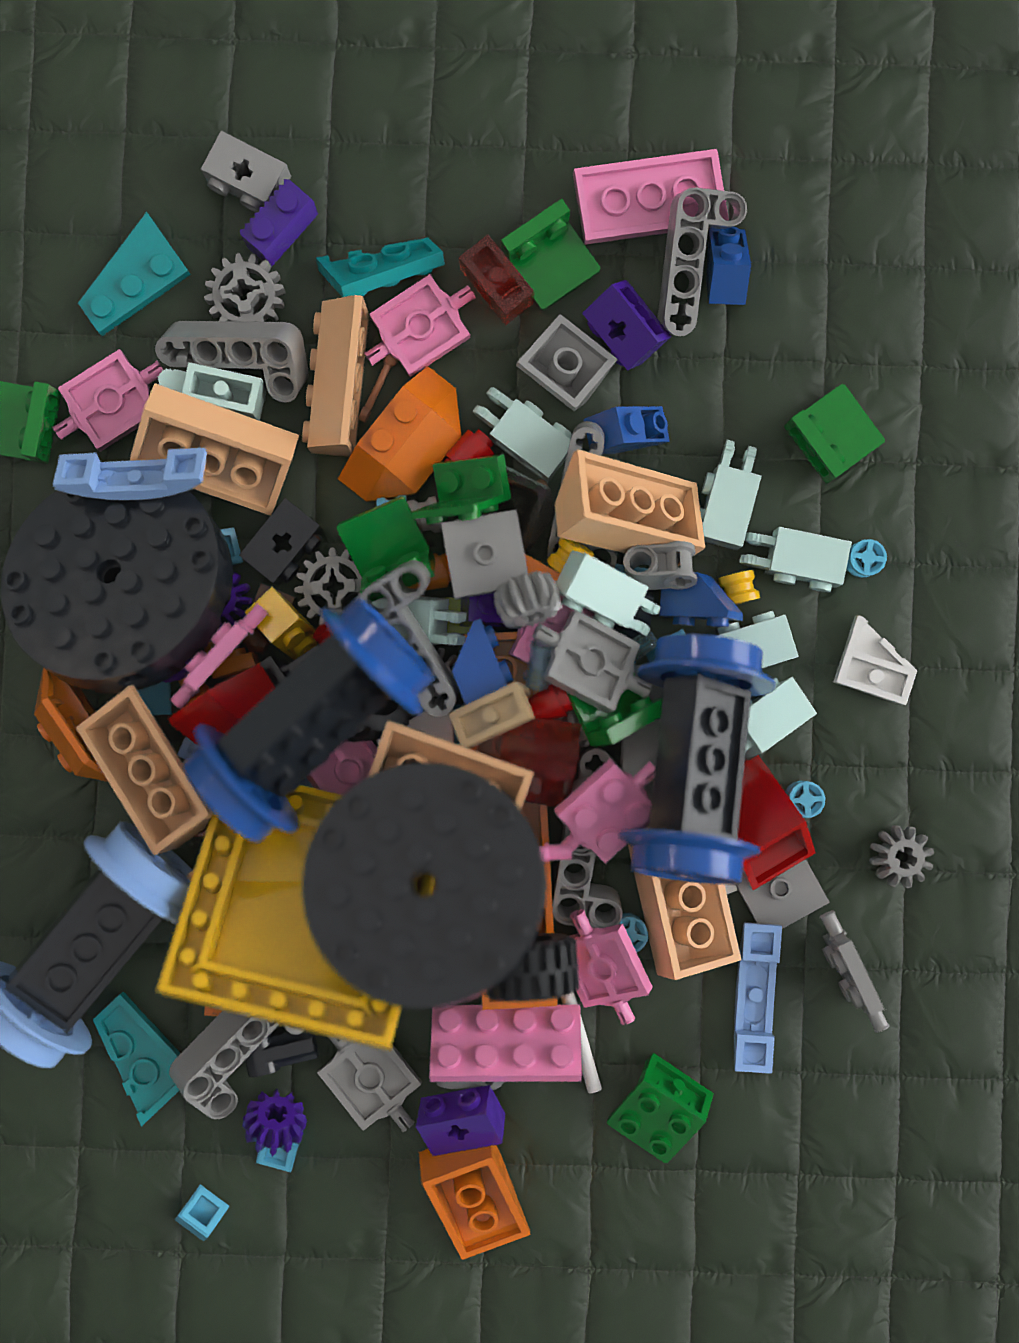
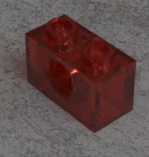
[459,235,534,326]

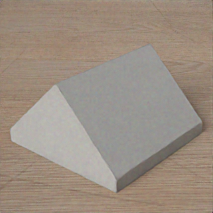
[516,314,617,411]

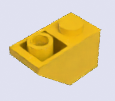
[245,587,317,660]

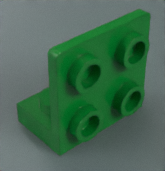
[501,198,600,311]
[0,381,61,464]
[784,384,885,485]
[411,454,511,524]
[336,496,435,602]
[567,672,663,747]
[607,1053,714,1163]

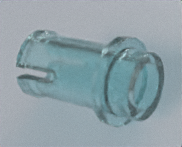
[523,639,552,690]

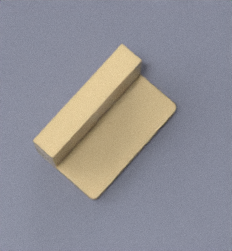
[449,682,535,749]

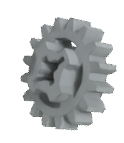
[204,253,285,322]
[294,548,362,625]

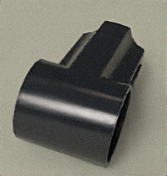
[245,1031,319,1078]

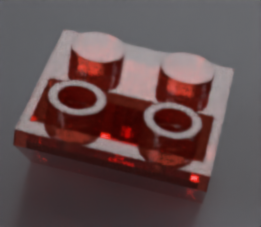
[499,718,581,807]

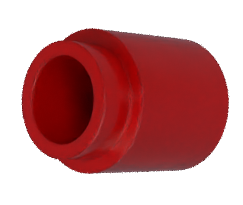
[444,429,495,462]

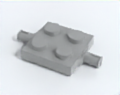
[532,610,652,714]
[820,910,889,1032]
[317,1037,422,1132]

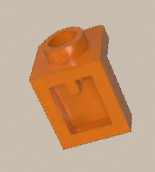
[204,641,260,679]

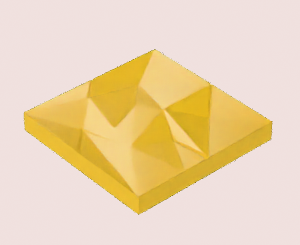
[156,785,435,1052]

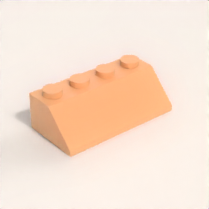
[302,295,369,457]
[130,383,299,516]
[555,449,705,566]
[76,685,213,855]
[368,720,534,810]
[628,825,741,980]

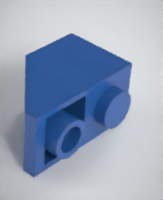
[706,226,751,305]
[584,406,670,454]
[659,572,743,627]
[452,619,513,705]

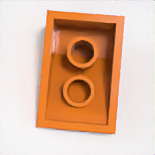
[419,1145,531,1260]

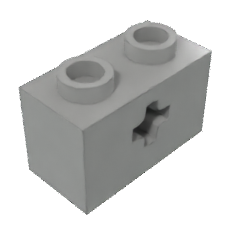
[201,131,291,212]

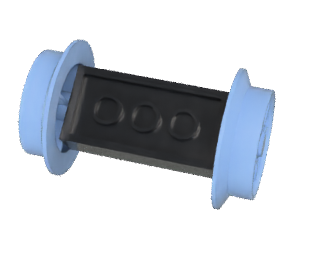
[0,822,192,1068]

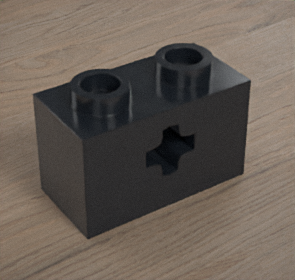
[239,498,324,586]

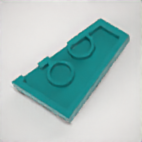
[78,212,191,336]
[316,238,445,297]
[93,992,181,1126]

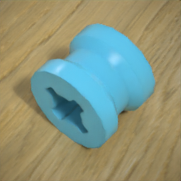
[846,539,887,578]
[785,780,826,818]
[619,913,648,952]

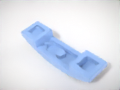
[53,448,207,500]
[734,922,782,1074]

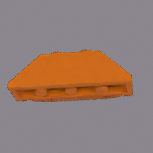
[338,366,461,502]
[34,667,109,782]

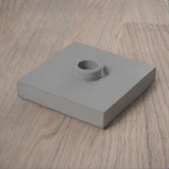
[441,510,528,599]
[736,859,830,929]

